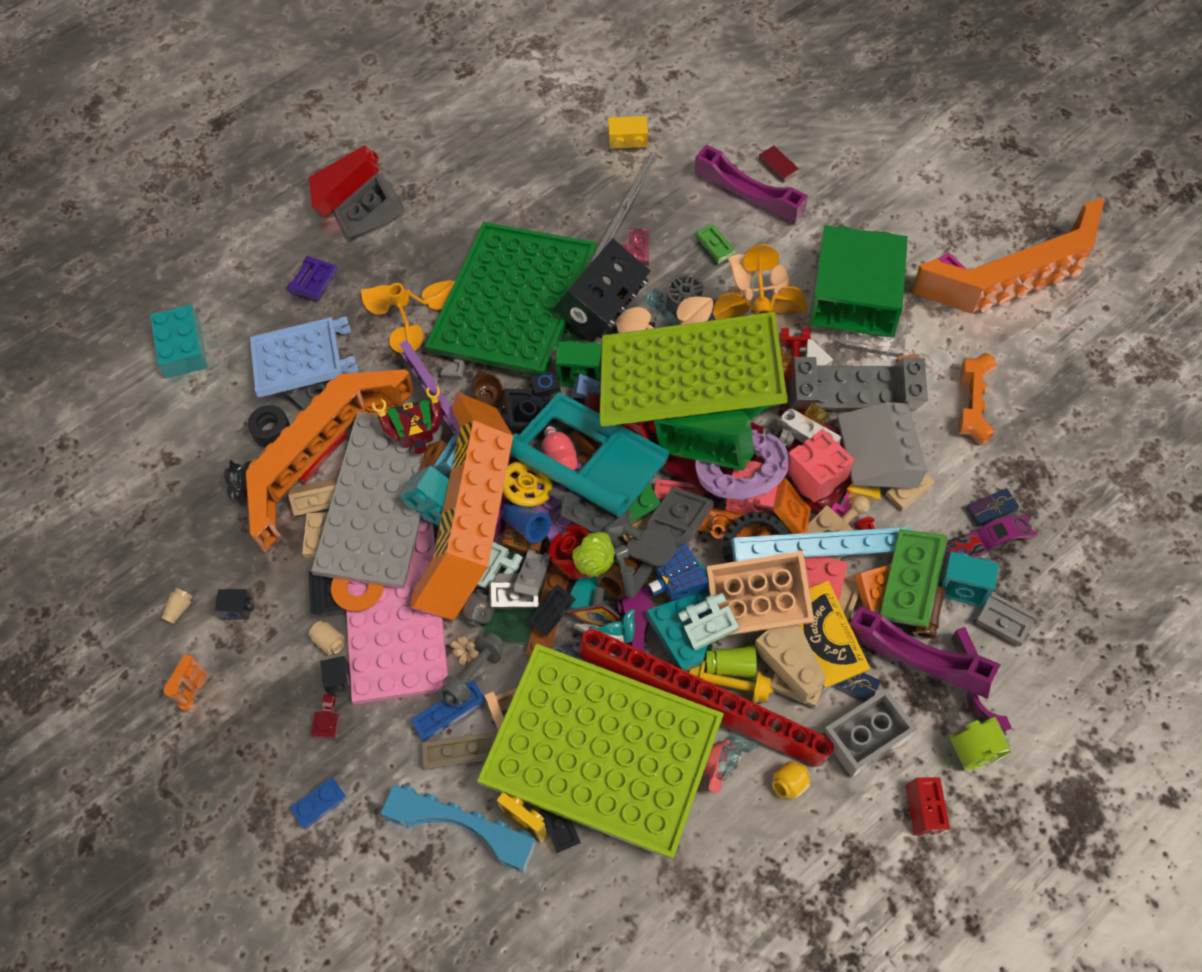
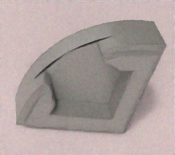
[440,359,465,380]

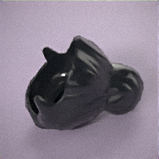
[224,460,252,502]

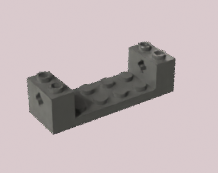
[786,357,928,410]

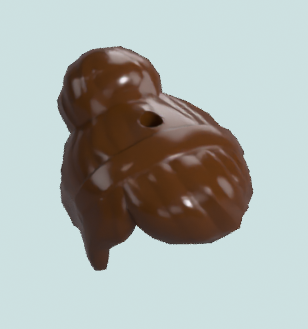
[470,371,503,408]

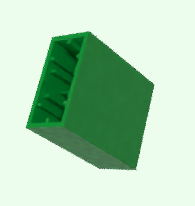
[809,225,908,338]

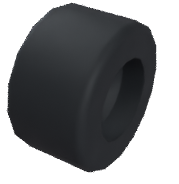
[247,405,290,448]

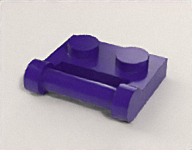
[286,256,338,301]

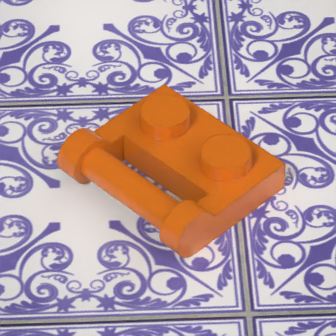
[164,654,208,711]

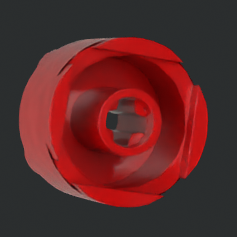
[548,524,591,579]

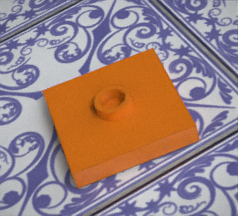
[773,478,811,534]

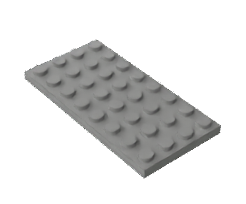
[311,412,444,589]

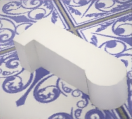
[777,409,841,445]

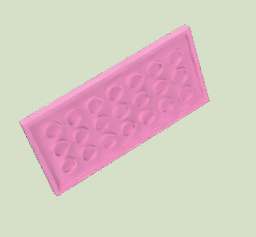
[346,517,448,705]

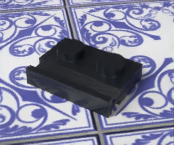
[309,571,346,618]

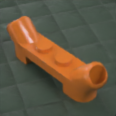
[958,353,996,444]

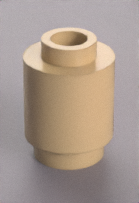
[309,621,345,655]

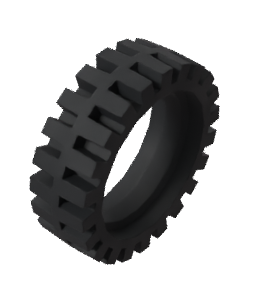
[722,512,790,563]

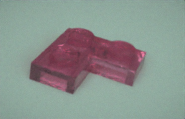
[622,229,649,266]

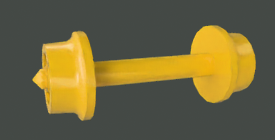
[687,660,774,704]

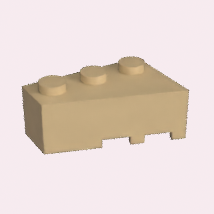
[755,625,826,703]

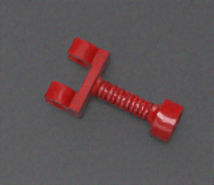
[780,328,811,359]

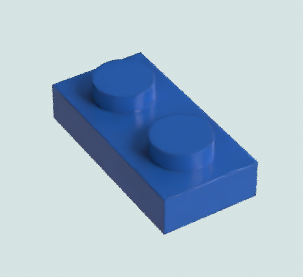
[290,777,348,830]

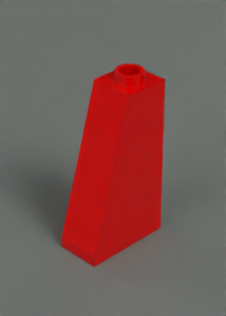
[309,145,379,217]

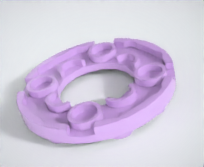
[696,430,789,500]

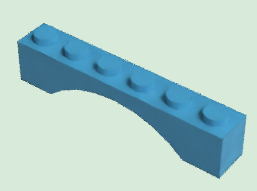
[380,784,536,873]

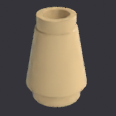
[161,588,193,624]

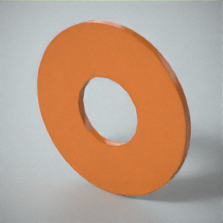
[331,578,384,612]

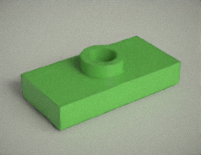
[695,224,735,264]

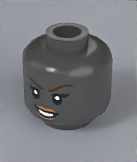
[463,589,496,626]

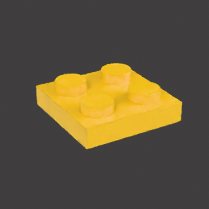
[497,792,547,843]

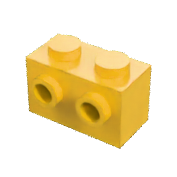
[608,116,648,149]

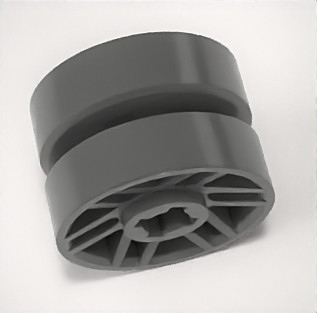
[666,274,705,319]

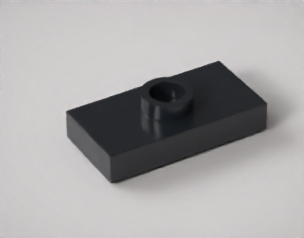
[527,584,576,637]

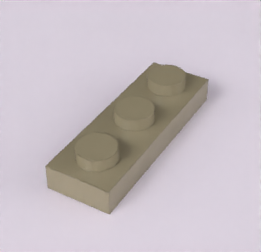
[422,732,497,770]

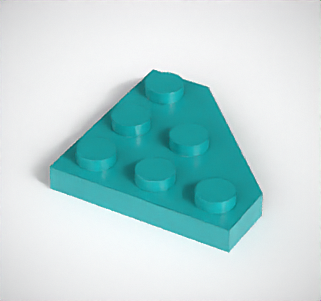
[645,590,713,671]

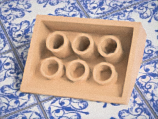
[707,551,814,636]

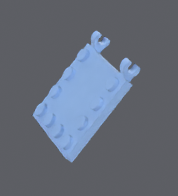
[250,317,359,398]

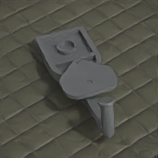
[620,487,714,598]

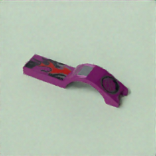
[942,515,1038,568]
[951,627,1012,736]

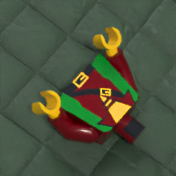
[372,386,442,454]

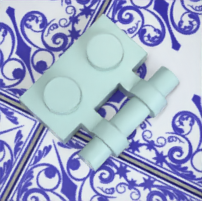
[476,542,523,591]
[678,593,740,651]

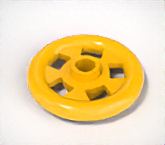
[502,461,553,507]

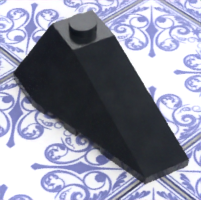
[501,388,576,439]

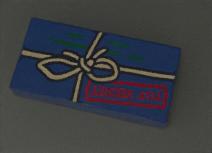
[966,488,1019,527]
[833,673,881,701]

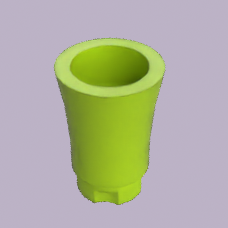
[706,645,757,679]

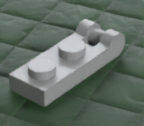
[514,549,551,596]

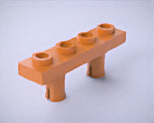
[698,508,790,538]

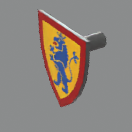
[566,587,621,627]

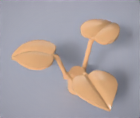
[727,254,790,309]
[615,297,713,333]

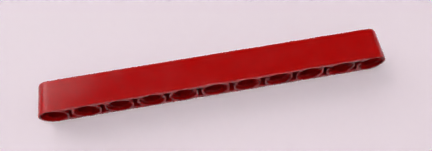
[578,629,834,767]

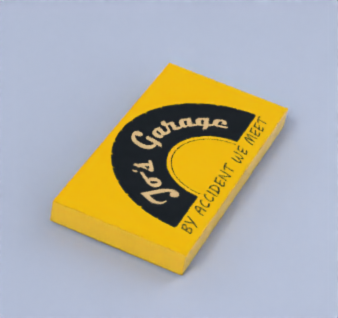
[800,581,870,689]

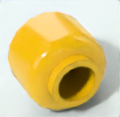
[772,761,810,800]

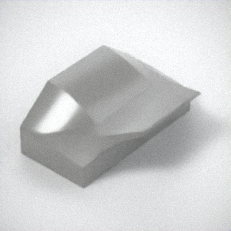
[489,574,538,609]

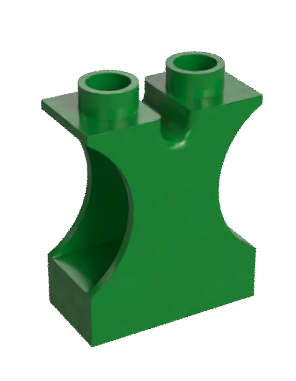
[654,403,784,471]

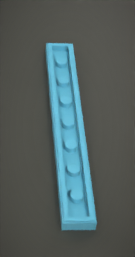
[731,527,912,562]

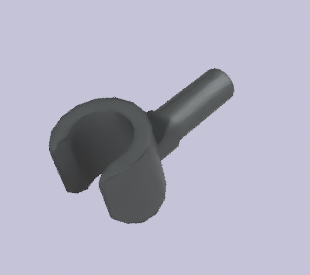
[614,545,629,569]

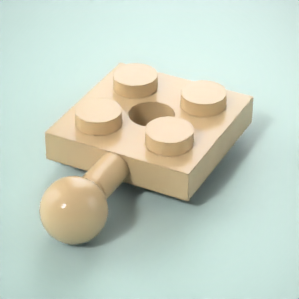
[807,496,870,560]

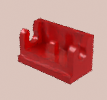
[905,777,950,836]

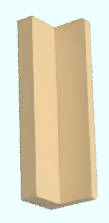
[288,477,338,516]

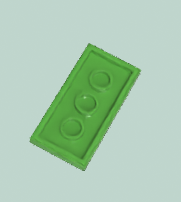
[880,529,948,628]

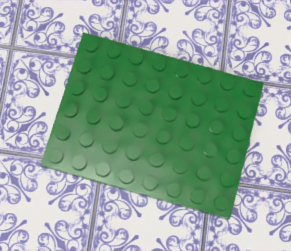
[424,222,597,375]

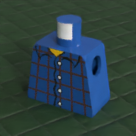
[648,544,709,601]

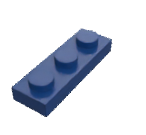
[410,680,487,742]

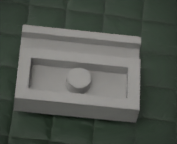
[976,593,1036,647]

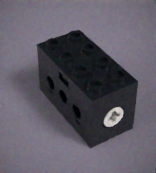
[553,238,651,342]

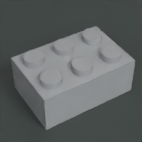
[822,689,918,777]

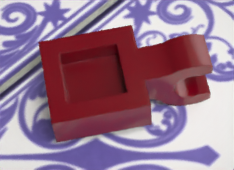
[310,694,341,740]

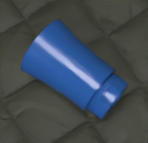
[501,501,551,543]

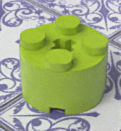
[949,717,1011,771]

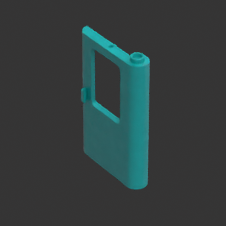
[510,392,670,517]

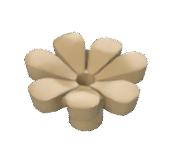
[451,636,479,665]

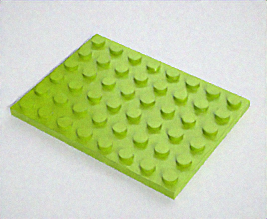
[600,312,787,427]
[477,644,724,860]

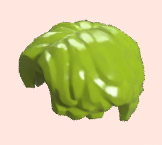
[572,532,615,577]

